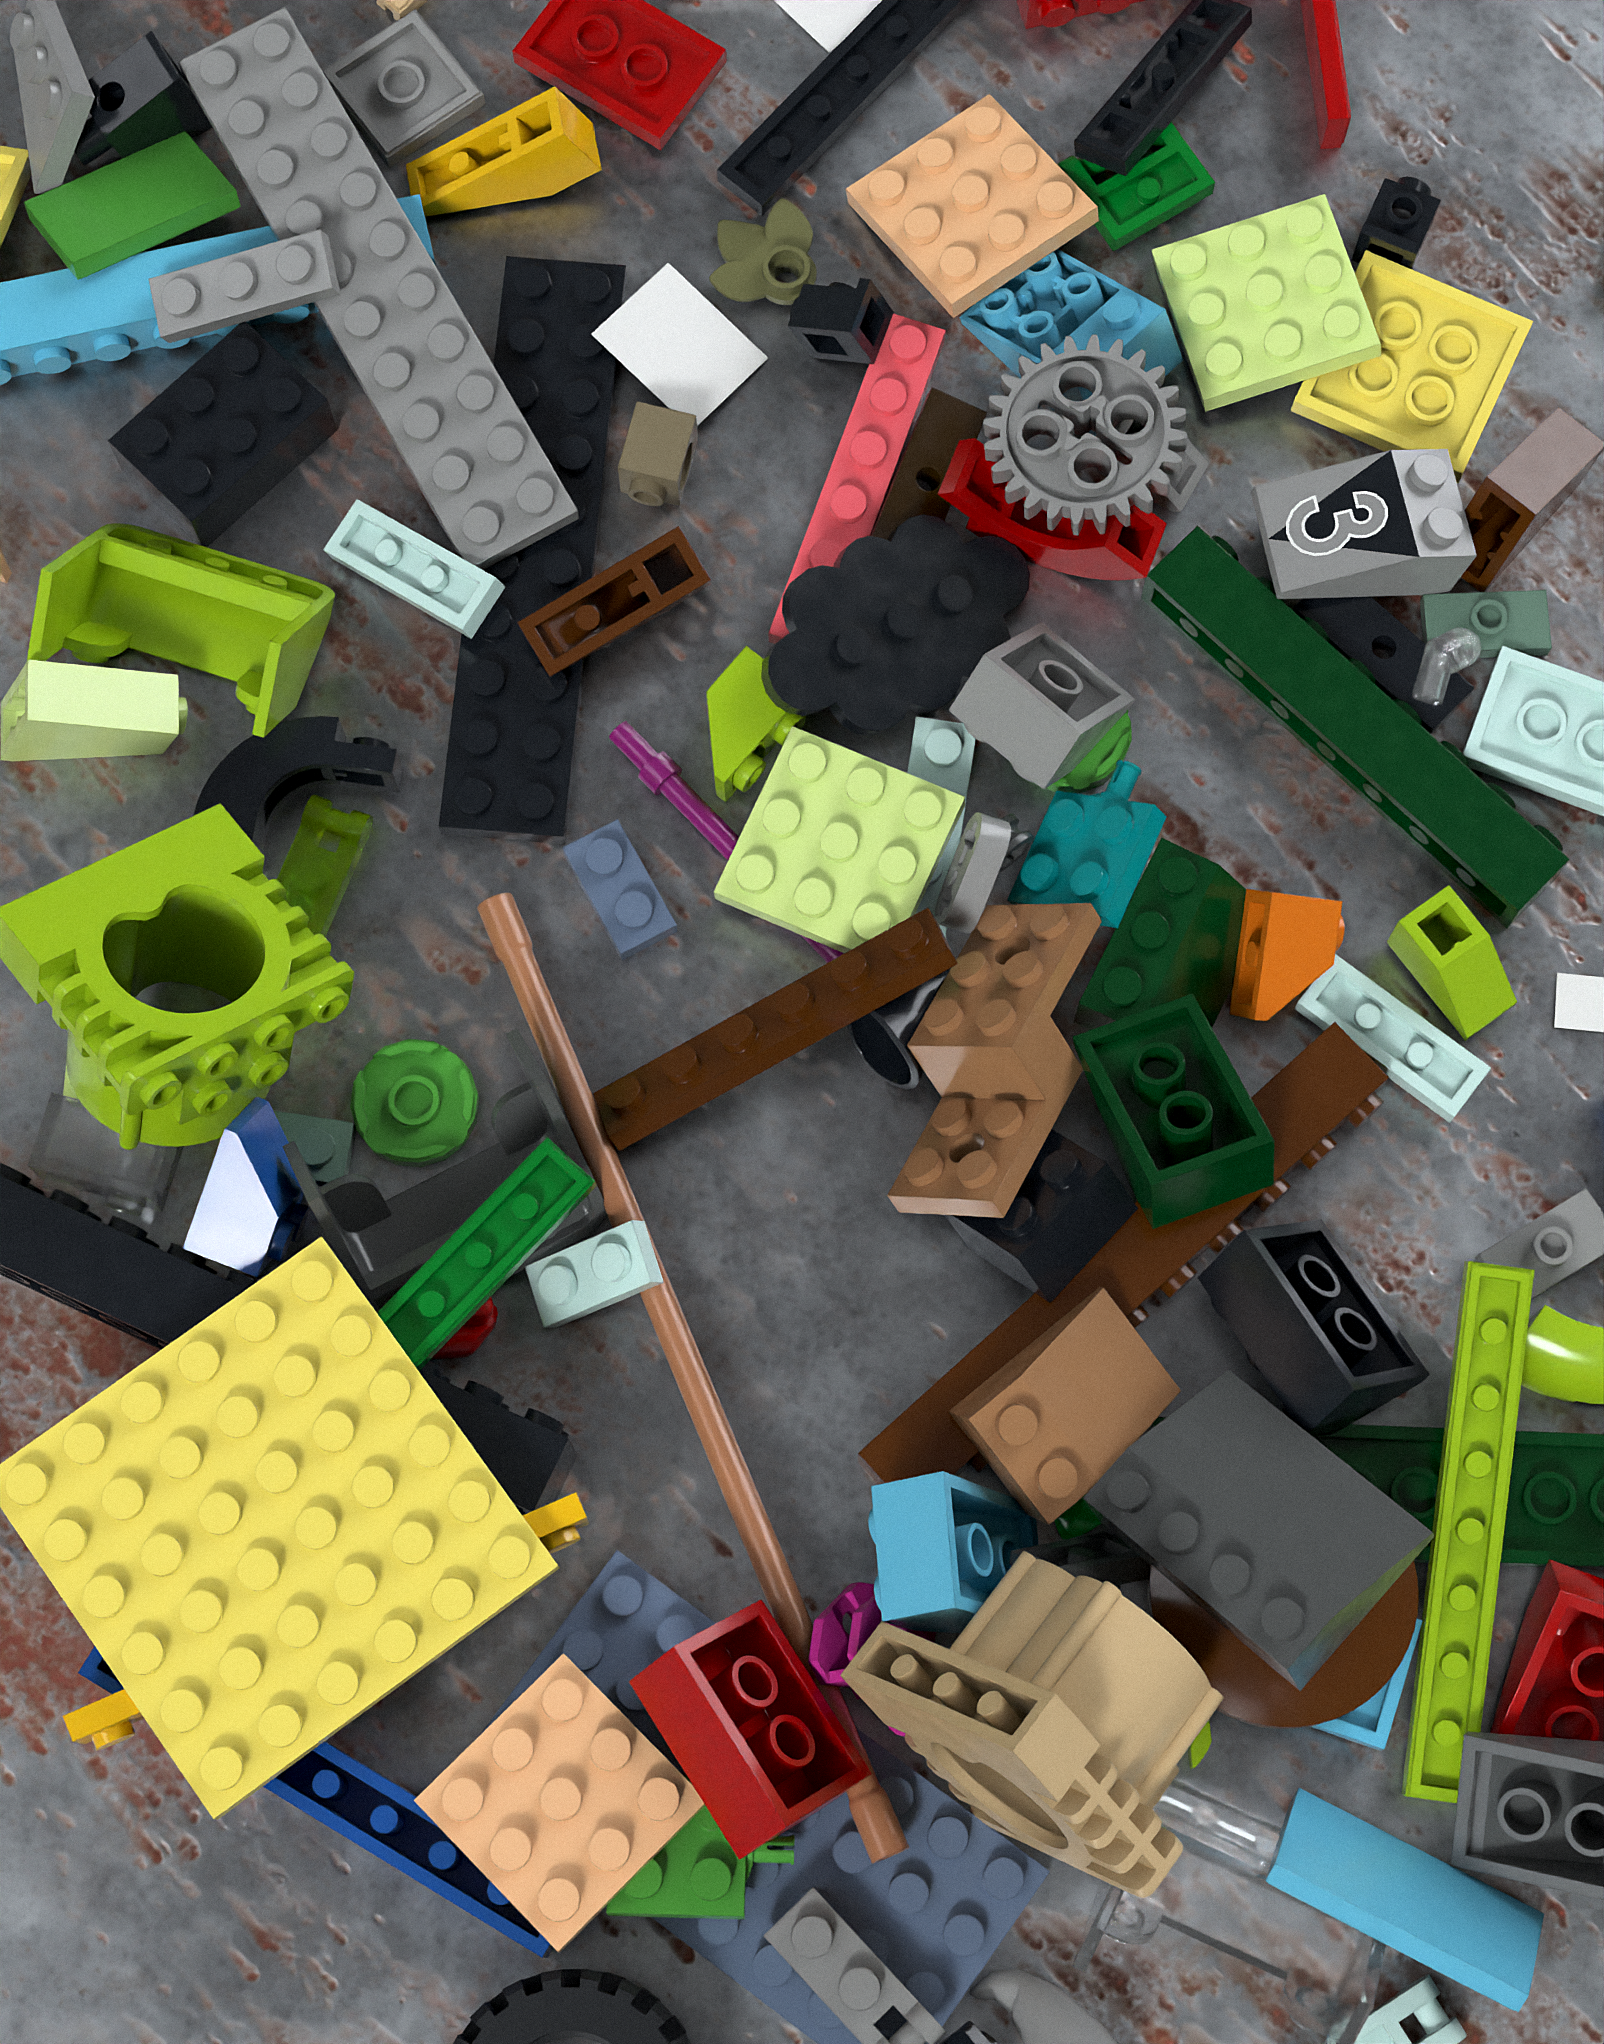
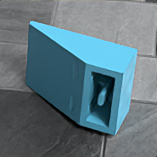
[959,249,1183,436]

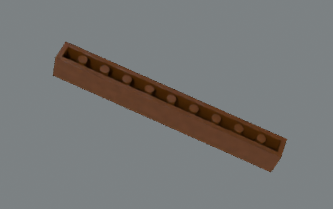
[857,1022,1389,1485]

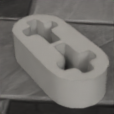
[935,812,1011,934]

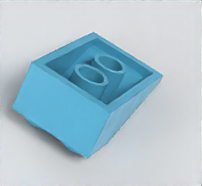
[868,1471,1039,1634]

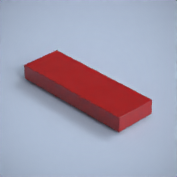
[1300,0,1351,149]

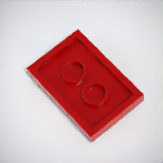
[512,0,727,150]

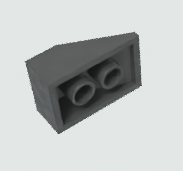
[1450,1731,1604,1901]

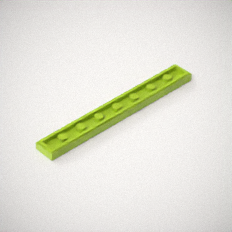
[1401,1261,1535,1803]

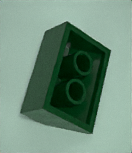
[1073,837,1246,1030]

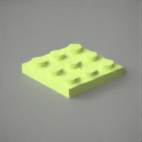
[1151,194,1381,412]
[714,726,965,953]

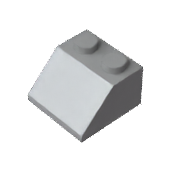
[949,622,1135,790]

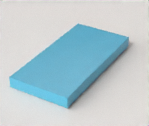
[1265,1788,1544,2012]

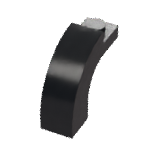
[193,716,404,854]

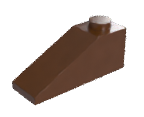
[517,526,711,677]

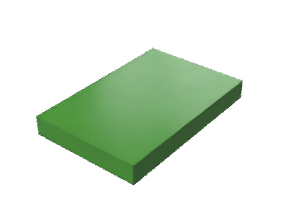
[24,131,241,280]

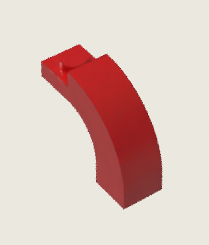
[938,438,1167,581]

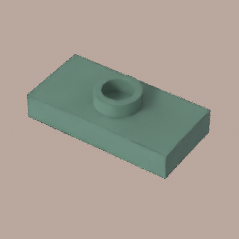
[1420,590,1552,659]

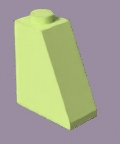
[0,660,188,761]

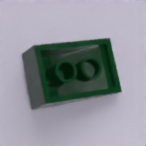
[1073,993,1275,1229]

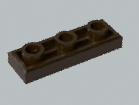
[870,387,988,540]

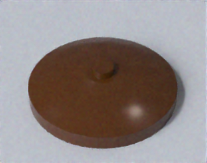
[1147,1561,1419,1729]

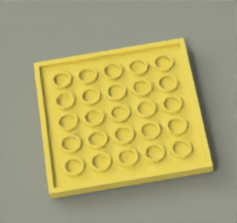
[0,1236,560,1820]

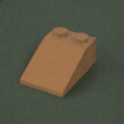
[948,1287,1181,1524]

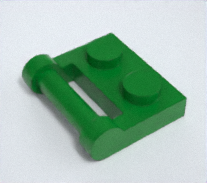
[1057,122,1215,252]

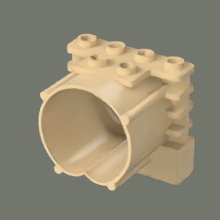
[840,1551,1224,1898]

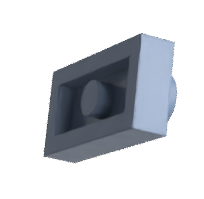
[562,819,678,961]

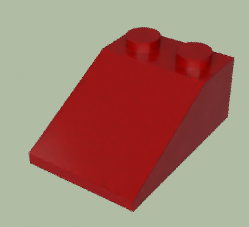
[1490,1559,1604,1742]

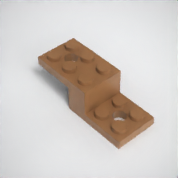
[887,903,1102,1218]

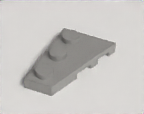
[10,0,95,194]

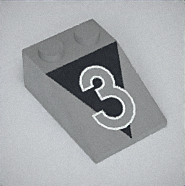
[1251,449,1477,599]

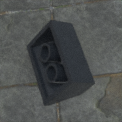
[1197,1219,1430,1435]

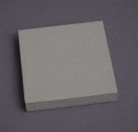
[322,9,486,168]

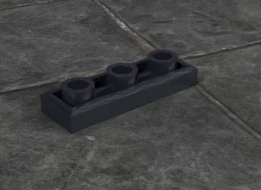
[1293,597,1475,735]

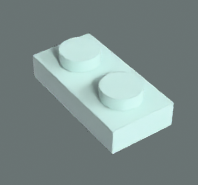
[525,1220,664,1328]

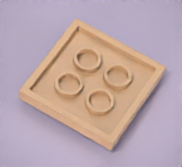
[846,94,1099,318]
[414,1653,705,1953]

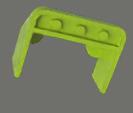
[27,523,335,738]

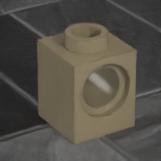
[618,401,698,506]

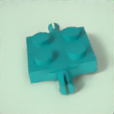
[1007,760,1167,928]

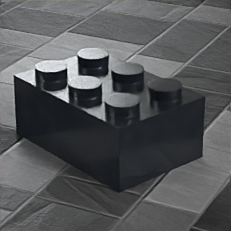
[108,322,337,547]

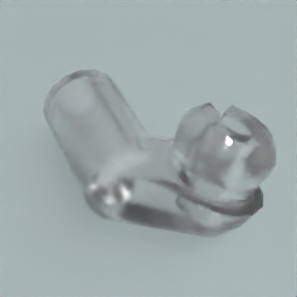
[1412,627,1481,705]

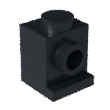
[1351,176,1441,269]
[788,278,894,364]

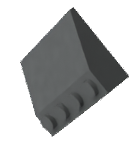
[1083,1369,1434,1691]

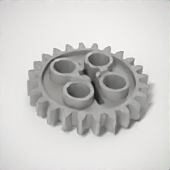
[983,334,1188,535]

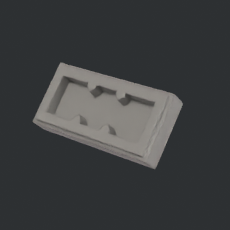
[1475,1188,1604,1300]

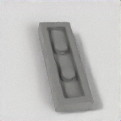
[149,229,340,343]

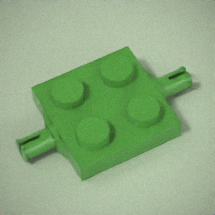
[606,1775,795,1920]

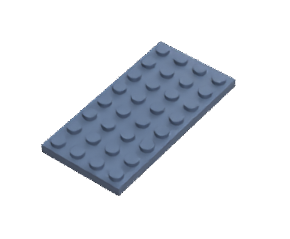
[479,1550,1050,2044]

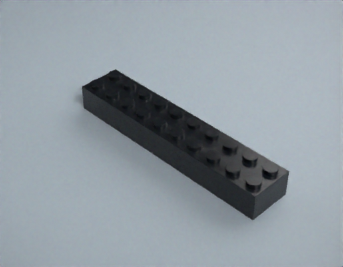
[0,1163,577,1515]

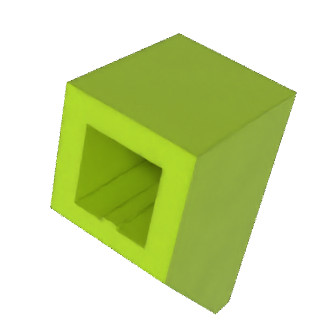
[706,646,806,803]
[1387,885,1517,1041]

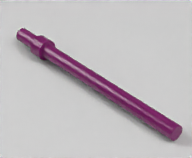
[609,721,844,963]

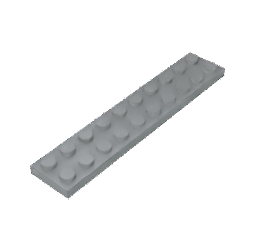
[178,7,579,570]

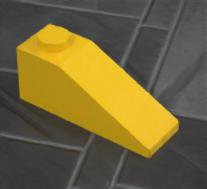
[406,86,602,217]

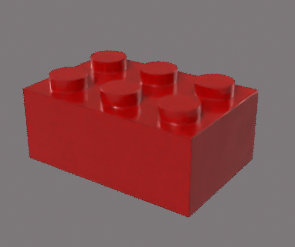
[629,1599,872,1860]

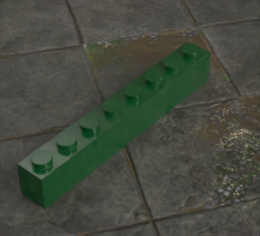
[1141,525,1570,929]

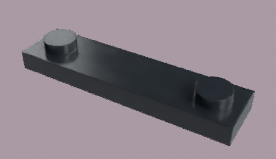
[1074,0,1252,176]

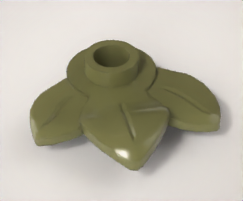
[709,198,817,305]

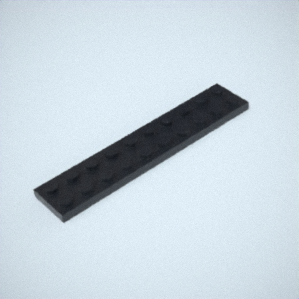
[438,256,627,845]

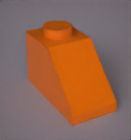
[1229,889,1345,1021]

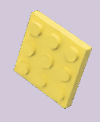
[1291,250,1533,483]

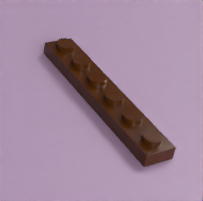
[593,907,958,1151]

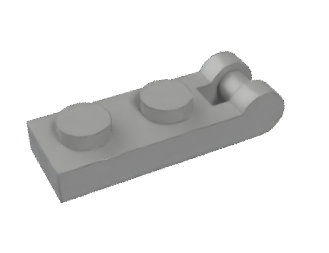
[763,1888,946,2044]

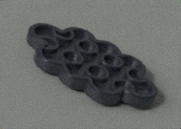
[761,514,1030,736]

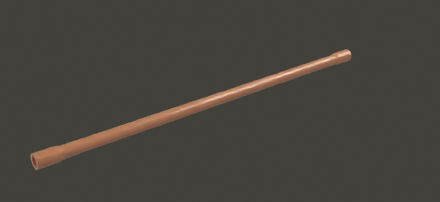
[477,893,910,1864]

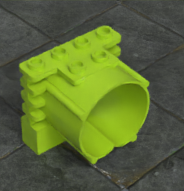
[0,803,354,1150]

